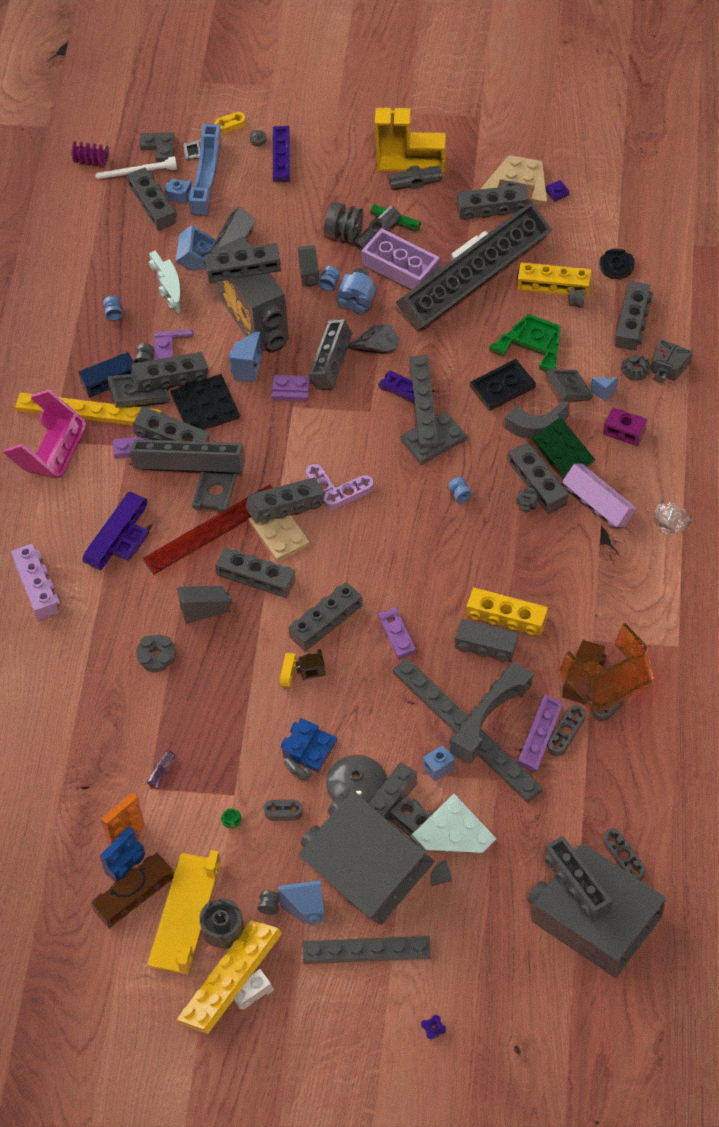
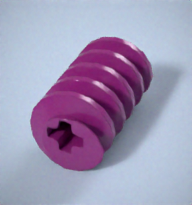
[71,141,109,166]

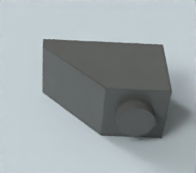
[297,245,320,286]

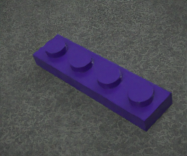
[273,126,290,182]

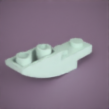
[149,251,182,314]

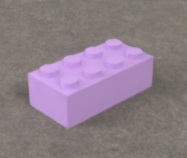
[361,228,440,290]

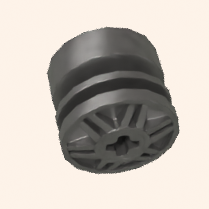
[324,201,363,243]

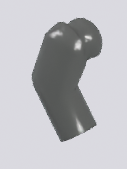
[284,757,312,781]

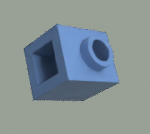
[423,745,455,781]

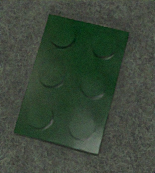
[531,417,595,479]

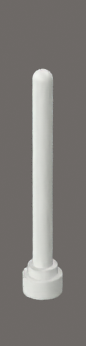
[96,156,177,180]

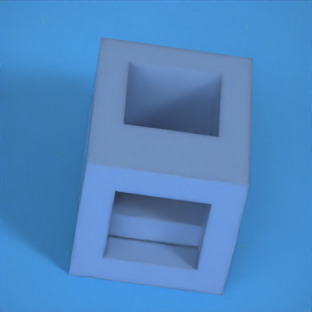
[165,179,192,204]

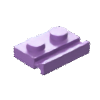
[271,375,310,402]

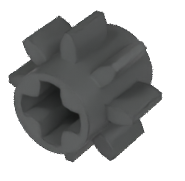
[516,487,539,511]

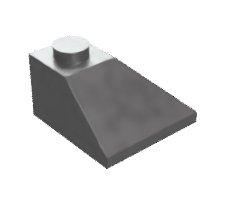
[348,323,401,353]

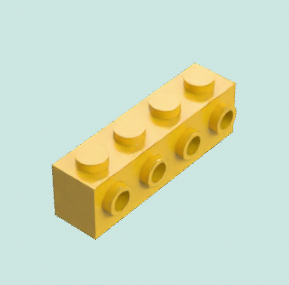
[518,262,591,297]

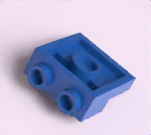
[281,718,337,773]
[100,826,145,882]

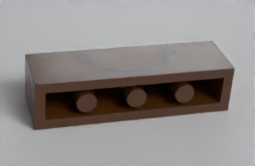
[91,853,174,929]

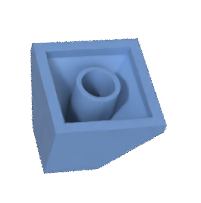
[278,880,325,925]

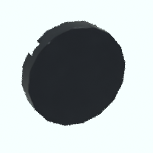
[599,248,635,279]

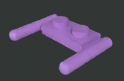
[154,330,194,360]

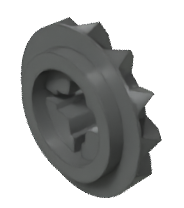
[621,354,651,380]

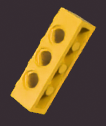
[466,587,548,636]

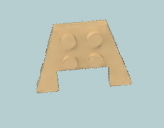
[481,155,547,206]

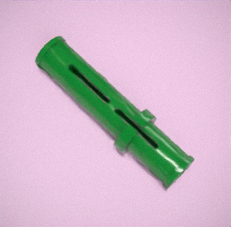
[370,204,421,232]

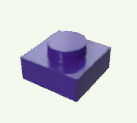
[545,180,569,202]

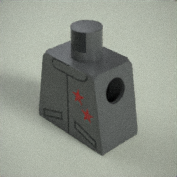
[652,339,692,383]

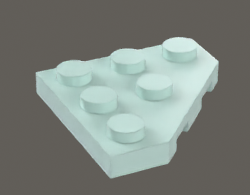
[410,794,496,854]

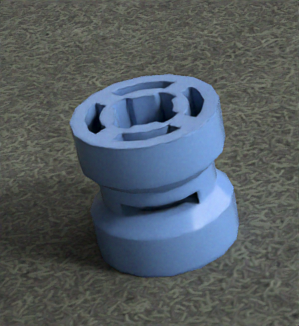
[318,266,340,291]
[103,296,123,321]
[448,477,473,503]

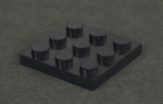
[170,374,240,430]

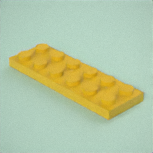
[177,920,282,1034]

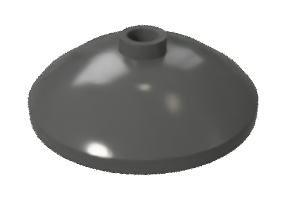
[326,755,387,803]

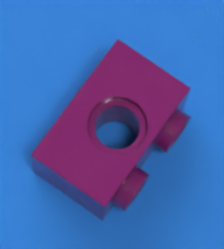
[603,408,647,447]

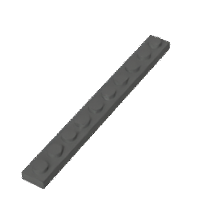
[392,658,543,803]

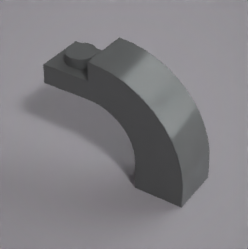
[504,400,569,439]

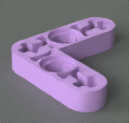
[306,464,374,510]

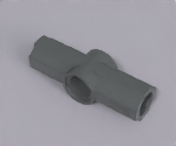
[389,166,442,189]
[354,206,401,251]

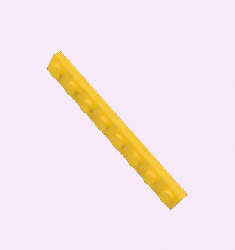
[15,393,161,428]

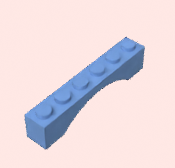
[189,124,222,215]

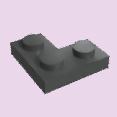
[140,132,175,163]

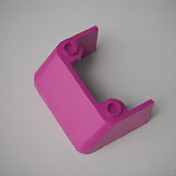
[3,389,86,478]

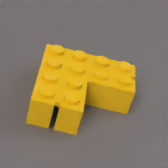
[375,108,446,172]

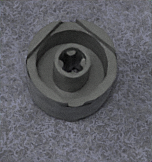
[200,898,244,949]

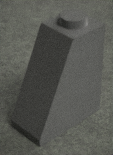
[177,586,232,624]

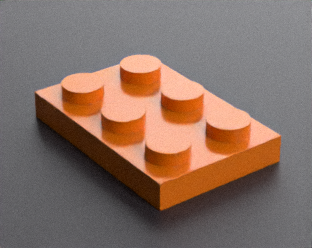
[101,792,145,845]

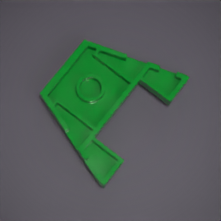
[490,314,561,372]

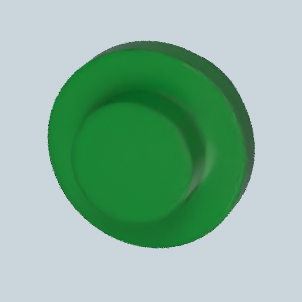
[221,808,242,828]

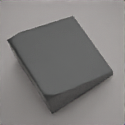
[183,140,200,160]

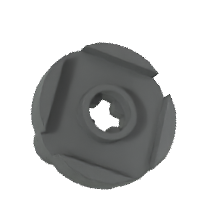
[136,635,176,672]

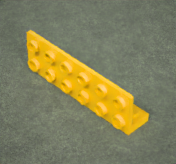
[148,850,221,975]

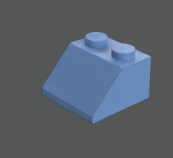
[176,225,216,270]
[229,331,262,383]

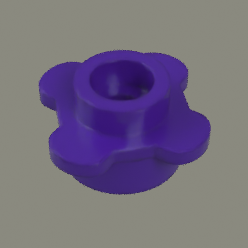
[421,1015,446,1040]

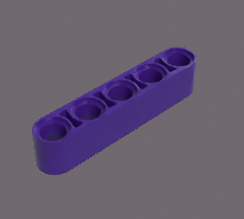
[82,491,148,570]

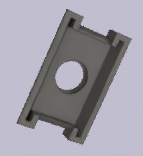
[192,471,237,514]

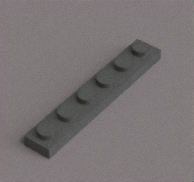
[410,355,438,449]
[303,936,431,964]

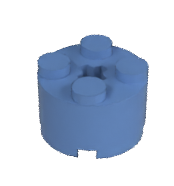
[337,272,377,314]

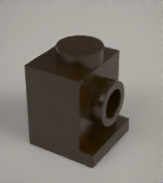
[295,649,326,680]

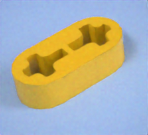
[215,112,246,134]
[280,652,297,688]

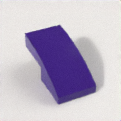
[112,523,149,561]

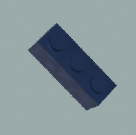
[78,352,134,398]

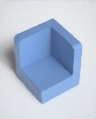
[591,376,618,401]

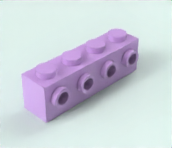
[562,464,637,528]
[11,544,60,621]

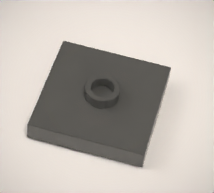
[546,369,593,400]

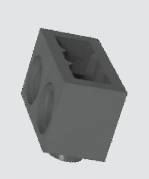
[390,796,433,838]

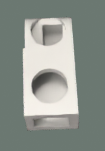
[234,969,274,1010]

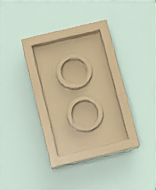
[249,514,310,563]

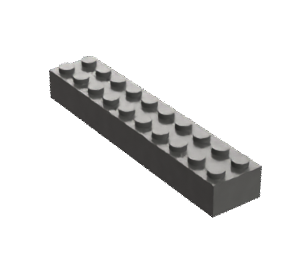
[396,202,552,331]

